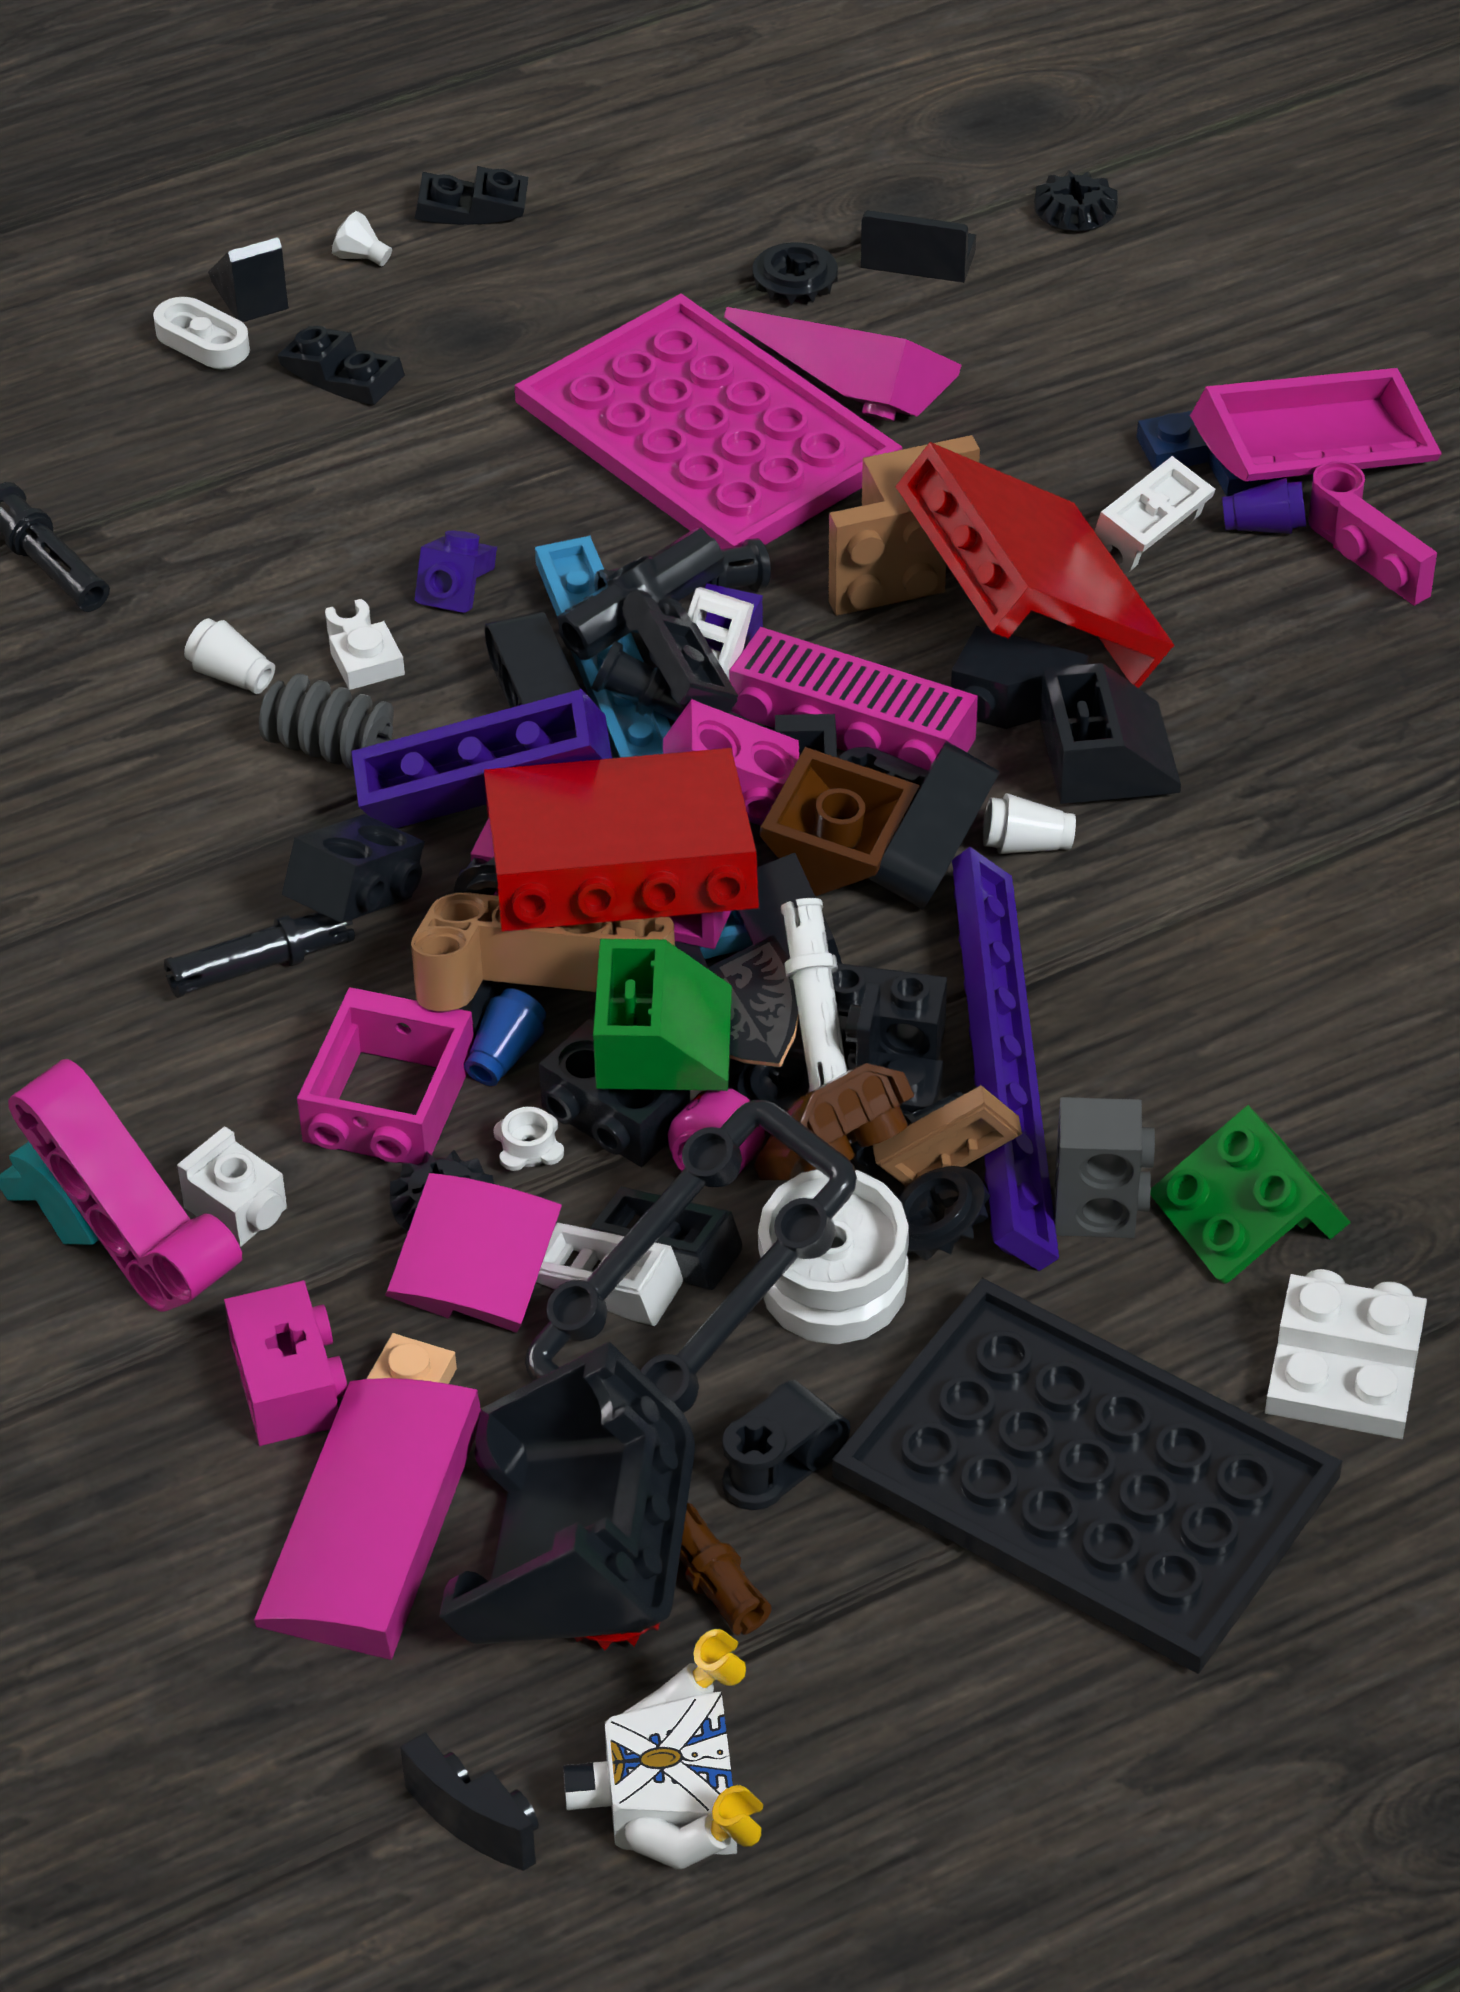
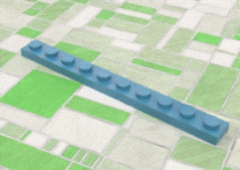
[535,536,753,959]

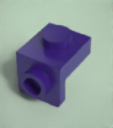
[415,530,497,613]

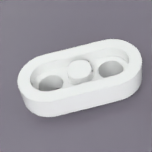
[153,297,250,370]

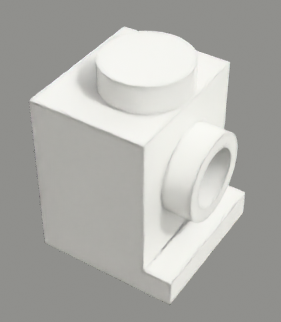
[177,1126,287,1247]

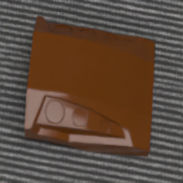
[754,1063,914,1180]

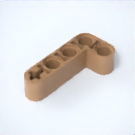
[411,893,675,1011]

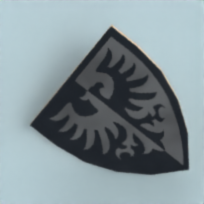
[707,934,799,1067]

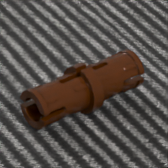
[679,1503,771,1635]

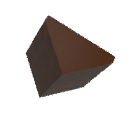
[759,747,920,896]

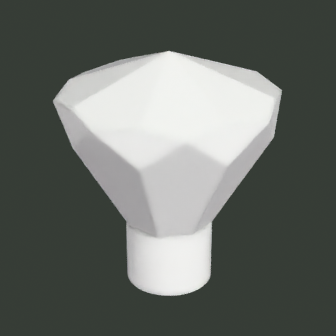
[332,211,392,267]

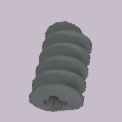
[259,673,394,770]

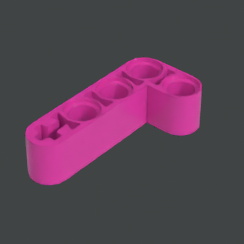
[8,1059,242,1312]

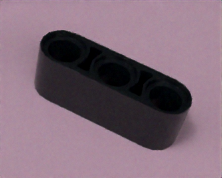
[869,741,1000,910]

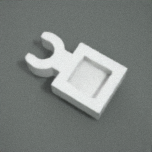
[325,599,405,690]

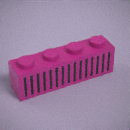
[729,627,978,771]

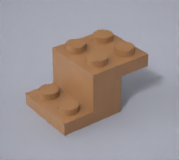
[829,435,980,616]

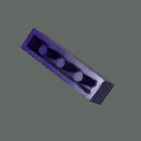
[351,689,612,828]

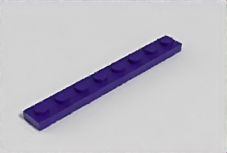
[952,847,1059,1271]

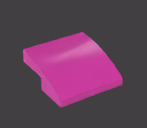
[385,1173,562,1333]

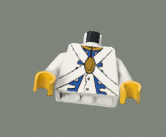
[563,1629,763,1869]

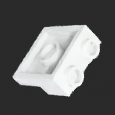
[1265,1269,1427,1439]

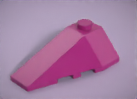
[724,307,961,422]

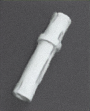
[781,898,847,1092]

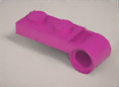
[1308,461,1437,606]

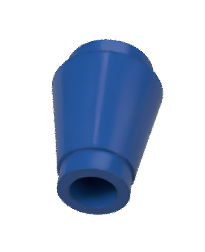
[464,989,546,1086]

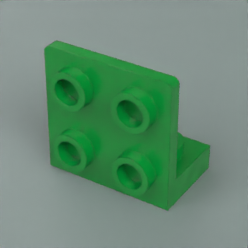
[1150,1105,1351,1284]

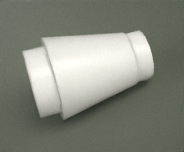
[184,618,275,694]
[983,793,1076,854]

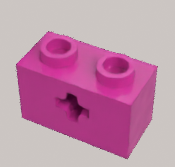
[224,1280,348,1446]

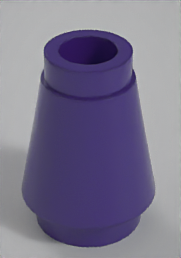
[1222,478,1306,534]

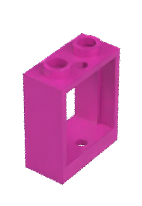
[297,987,474,1165]

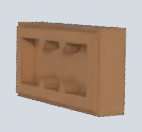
[873,1085,1022,1187]

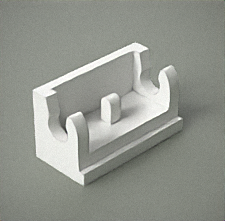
[1094,456,1215,574]

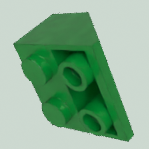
[593,939,732,1091]

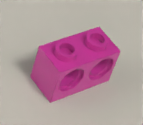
[663,699,799,826]

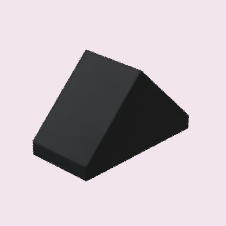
[208,237,289,322]

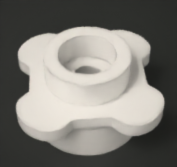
[493,1107,564,1171]

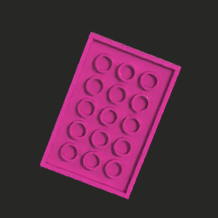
[515,294,902,549]

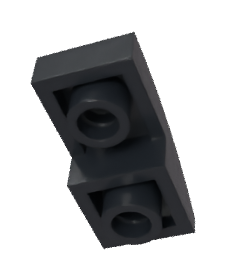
[414,166,529,225]
[277,326,405,405]
[400,1732,539,1871]

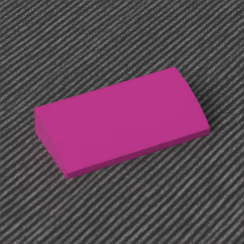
[1190,368,1442,481]
[254,1378,481,1660]

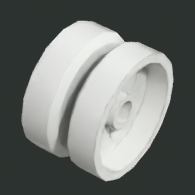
[758,1170,909,1345]

